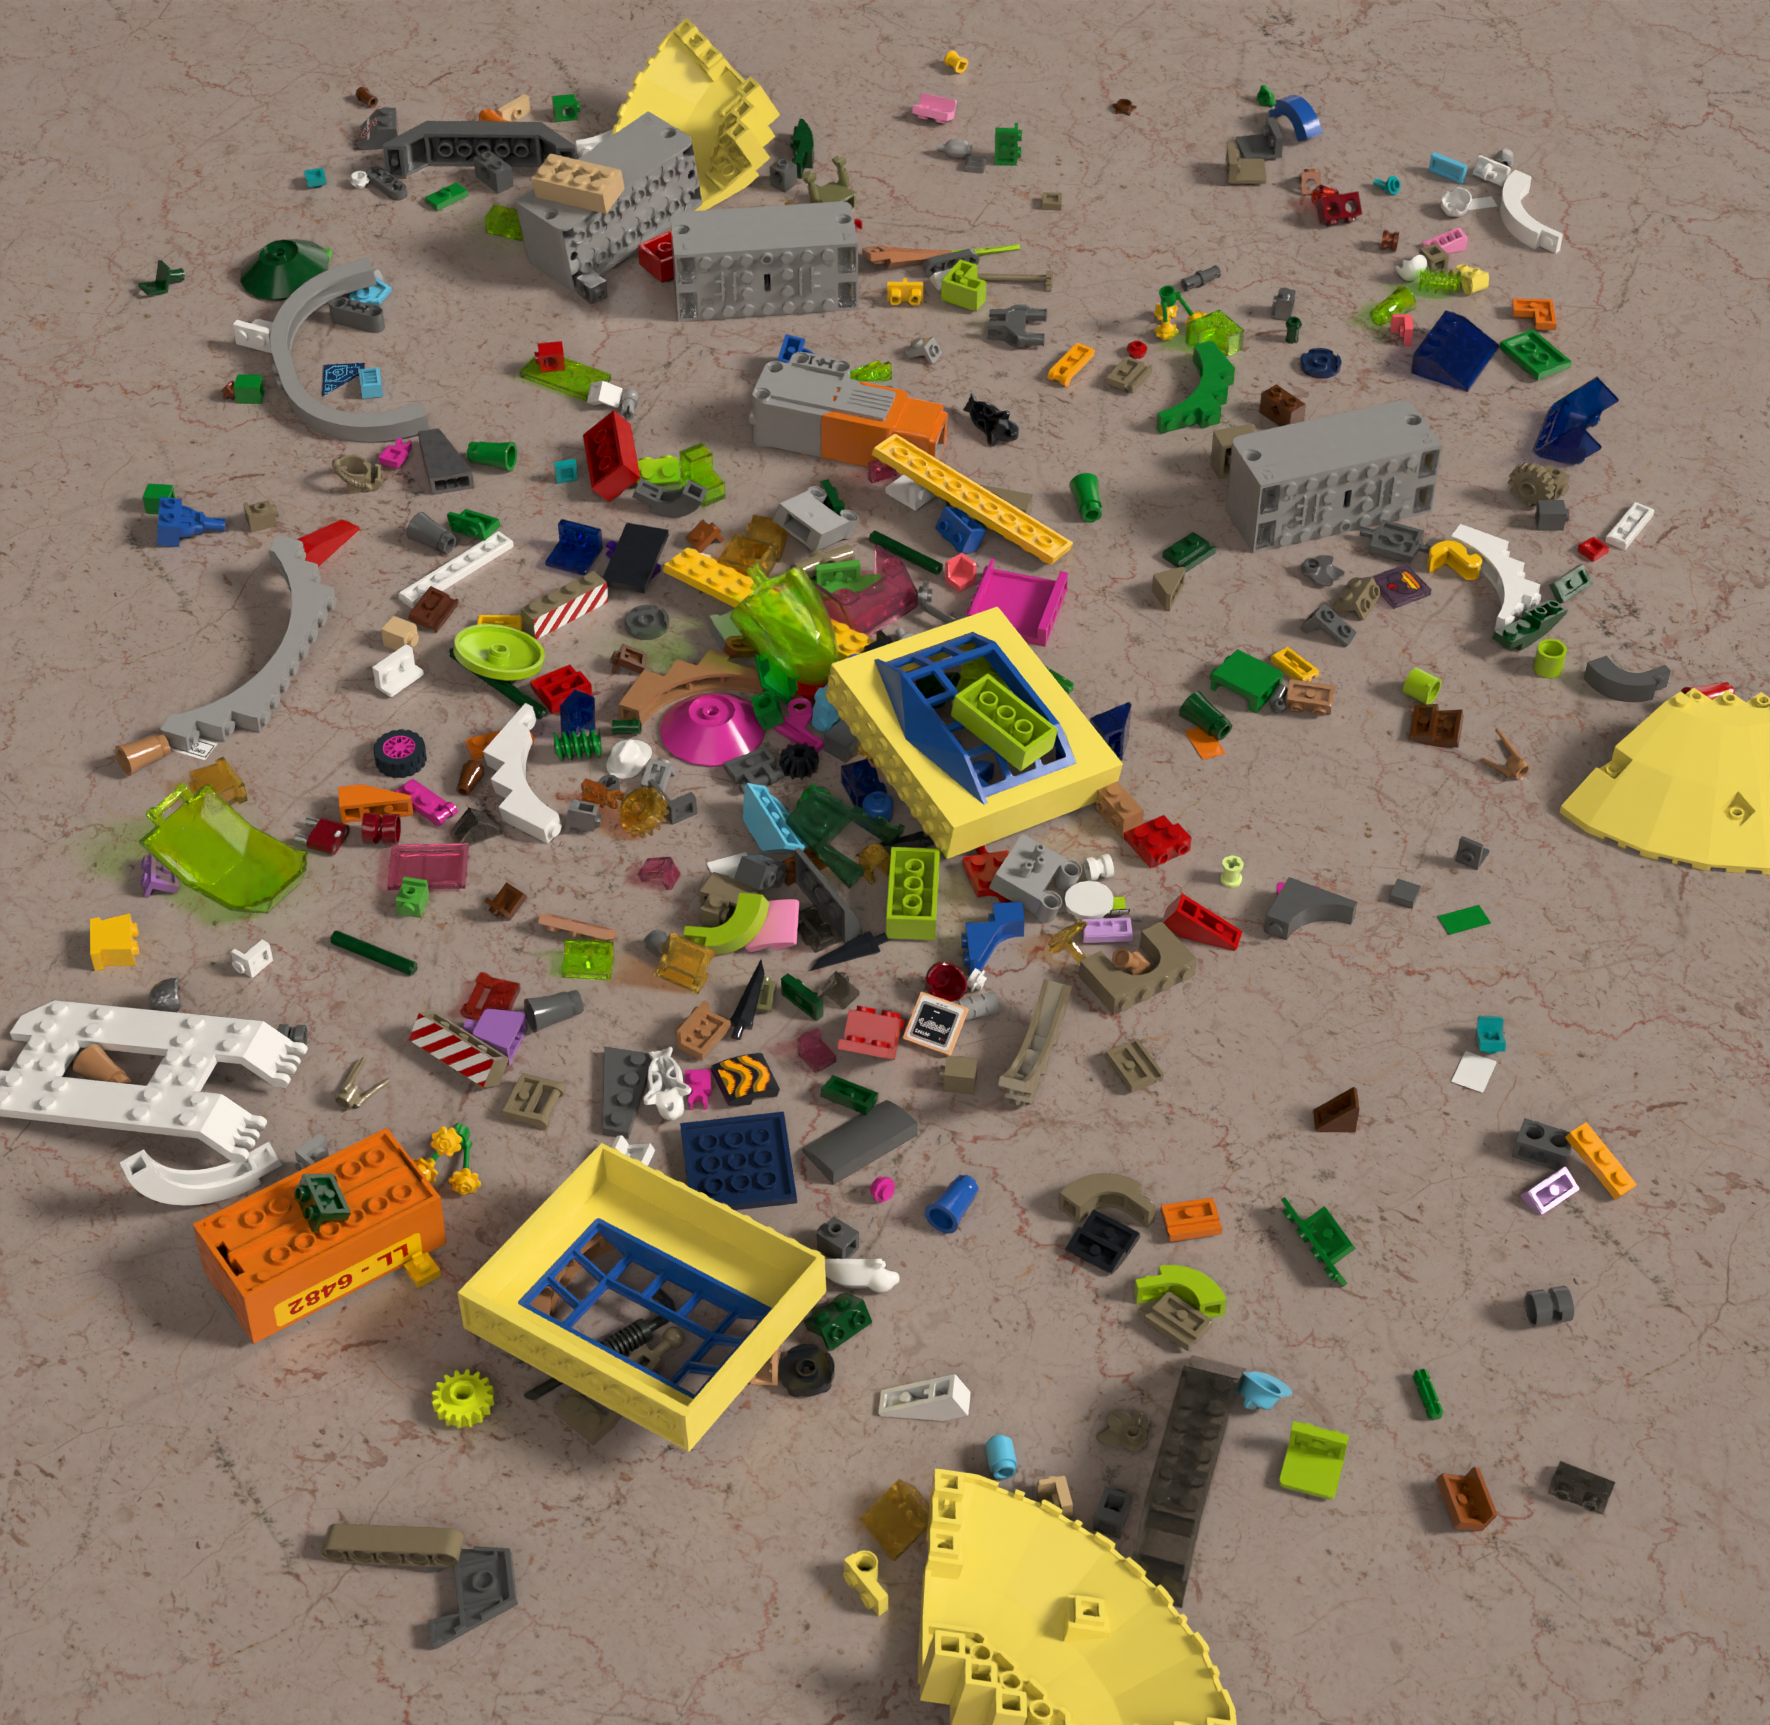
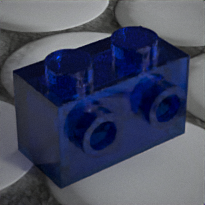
[841,759,887,814]

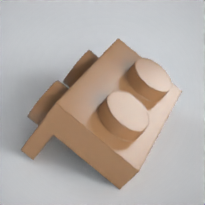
[1285,679,1335,716]
[675,1000,731,1061]

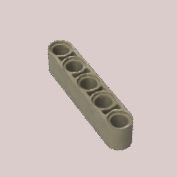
[321,1524,464,1568]

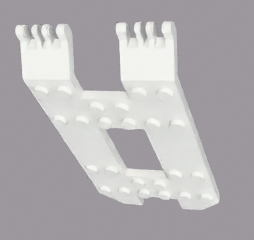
[0,1000,308,1163]

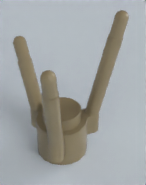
[334,1057,390,1110]

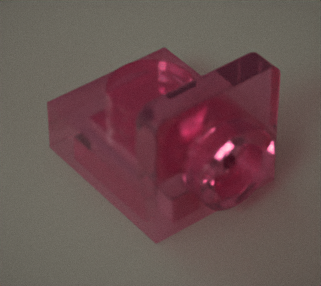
[637,857,681,890]
[797,1028,836,1073]

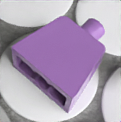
[463,1009,528,1065]

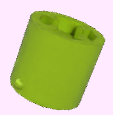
[1533,639,1567,678]
[1402,667,1442,704]

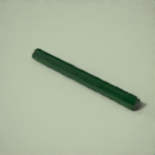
[449,648,547,720]

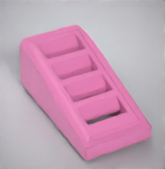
[1422,228,1467,254]

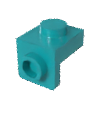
[1475,1016,1506,1054]

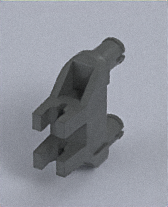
[988,304,1047,348]

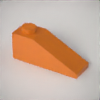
[338,784,414,823]

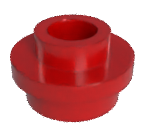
[1127,340,1147,359]

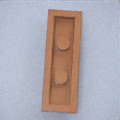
[538,913,616,943]

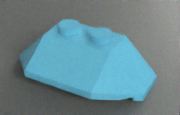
[743,783,808,854]

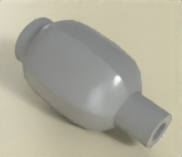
[937,139,973,159]
[1496,148,1514,168]

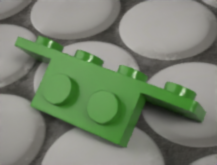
[794,560,884,602]

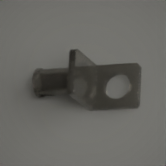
[817,971,860,1009]

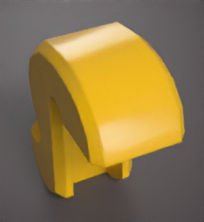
[1426,540,1482,581]

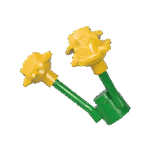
[1154,285,1208,341]
[412,1122,481,1195]

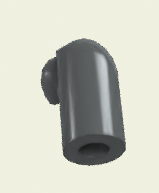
[1268,684,1288,714]

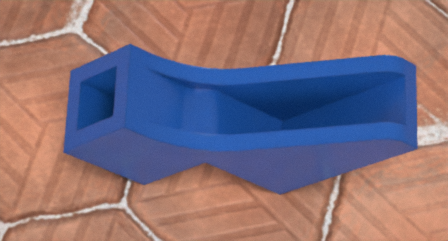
[961,902,1025,976]

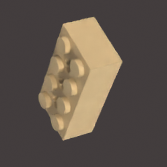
[531,154,625,214]

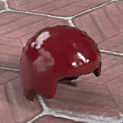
[925,962,967,1002]

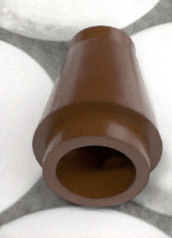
[456,760,484,796]

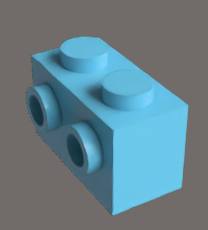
[811,684,842,733]

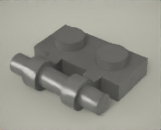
[724,746,785,794]

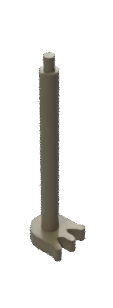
[977,270,1053,292]

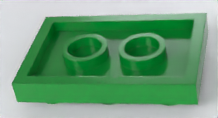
[1499,329,1571,380]

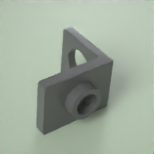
[1456,836,1490,870]

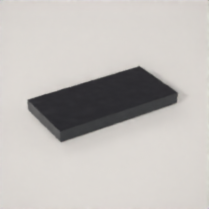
[603,523,669,593]

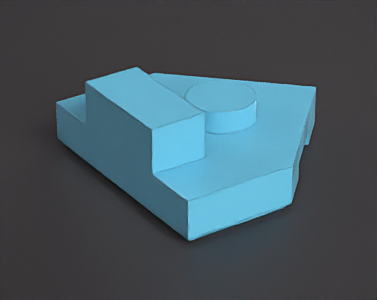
[349,277,392,306]

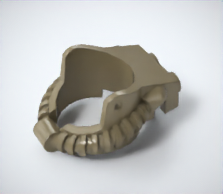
[332,455,383,494]

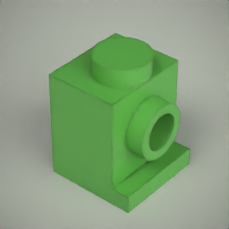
[395,877,430,918]

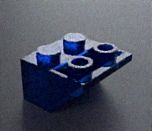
[1089,702,1132,761]

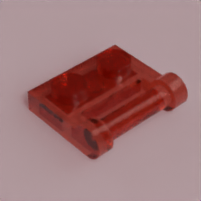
[460,972,521,1021]

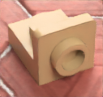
[1037,1475,1073,1520]

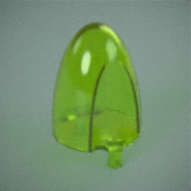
[730,563,839,686]

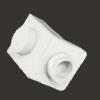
[611,1135,655,1166]

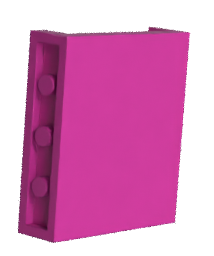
[965,558,1069,647]

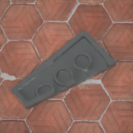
[603,1046,652,1139]

